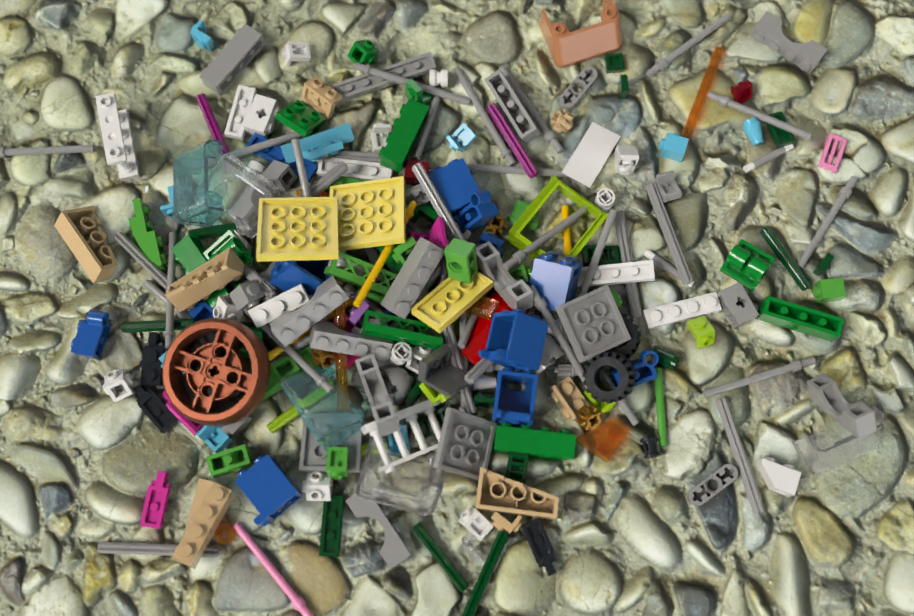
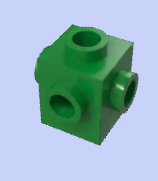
[347,40,380,66]

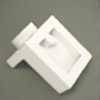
[281,41,311,66]
[458,506,494,542]

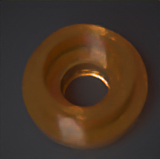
[215,524,236,545]

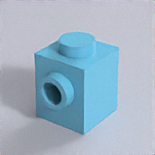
[658,132,689,162]

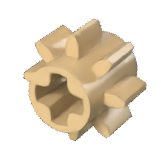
[551,109,573,133]

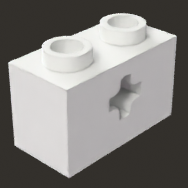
[243,94,280,139]

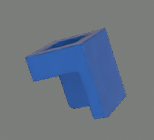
[188,299,214,321]

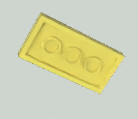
[411,271,494,333]

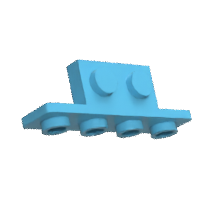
[281,123,354,164]

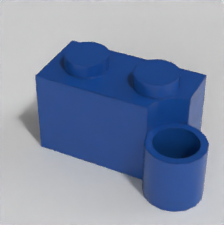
[454,190,499,233]
[70,309,112,361]
[609,349,659,387]

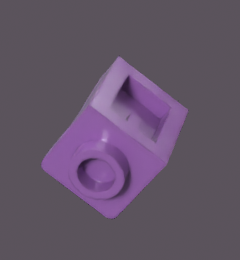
[349,294,371,328]

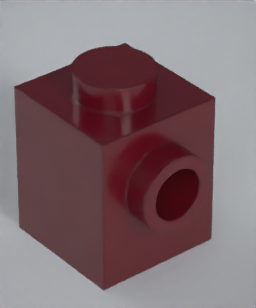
[404,160,432,186]

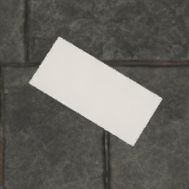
[561,122,621,188]

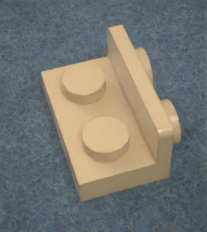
[301,76,343,120]
[549,376,589,422]

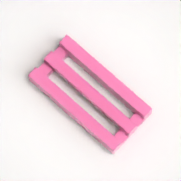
[817,133,848,173]

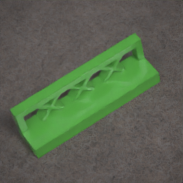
[324,251,397,296]

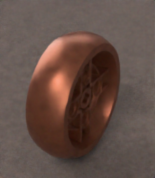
[162,318,271,427]

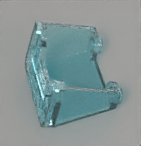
[173,140,224,227]
[278,365,366,452]

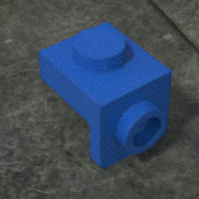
[479,233,505,259]

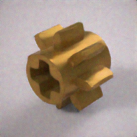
[486,213,508,236]
[311,349,336,369]
[577,404,601,430]

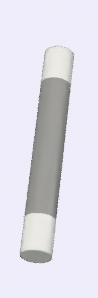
[743,144,794,173]
[644,249,695,287]

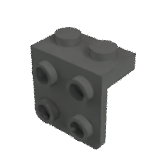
[418,344,468,397]

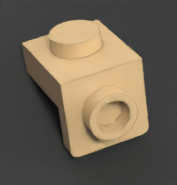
[490,512,523,534]

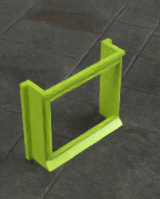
[506,175,608,261]

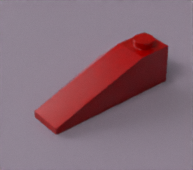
[461,290,531,366]

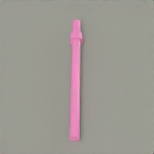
[233,522,314,616]

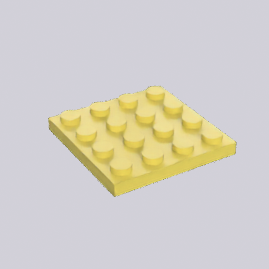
[329,176,406,251]
[256,197,339,262]

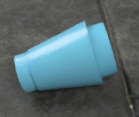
[742,117,764,146]

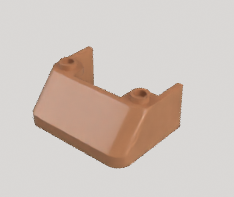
[539,0,622,68]

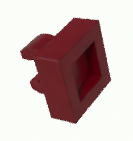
[730,80,753,104]

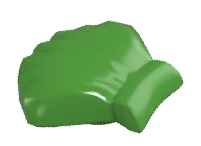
[506,200,539,230]

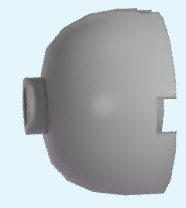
[380,366,414,406]

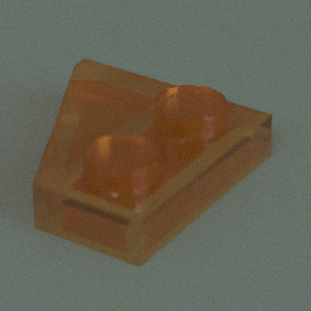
[576,418,629,463]

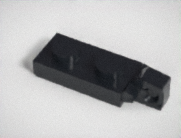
[140,332,165,386]
[133,384,179,434]
[521,517,557,576]

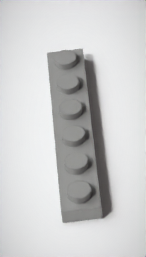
[329,52,437,104]

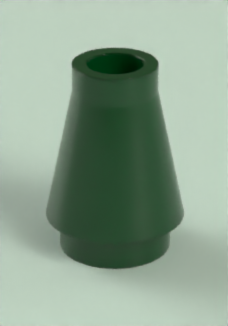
[650,345,680,371]

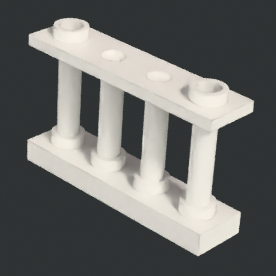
[95,92,140,181]
[361,400,442,474]

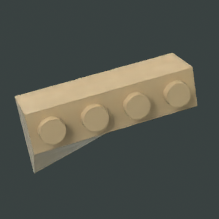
[54,206,118,284]
[165,247,245,312]
[475,467,559,520]
[172,478,235,569]

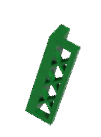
[361,310,443,349]

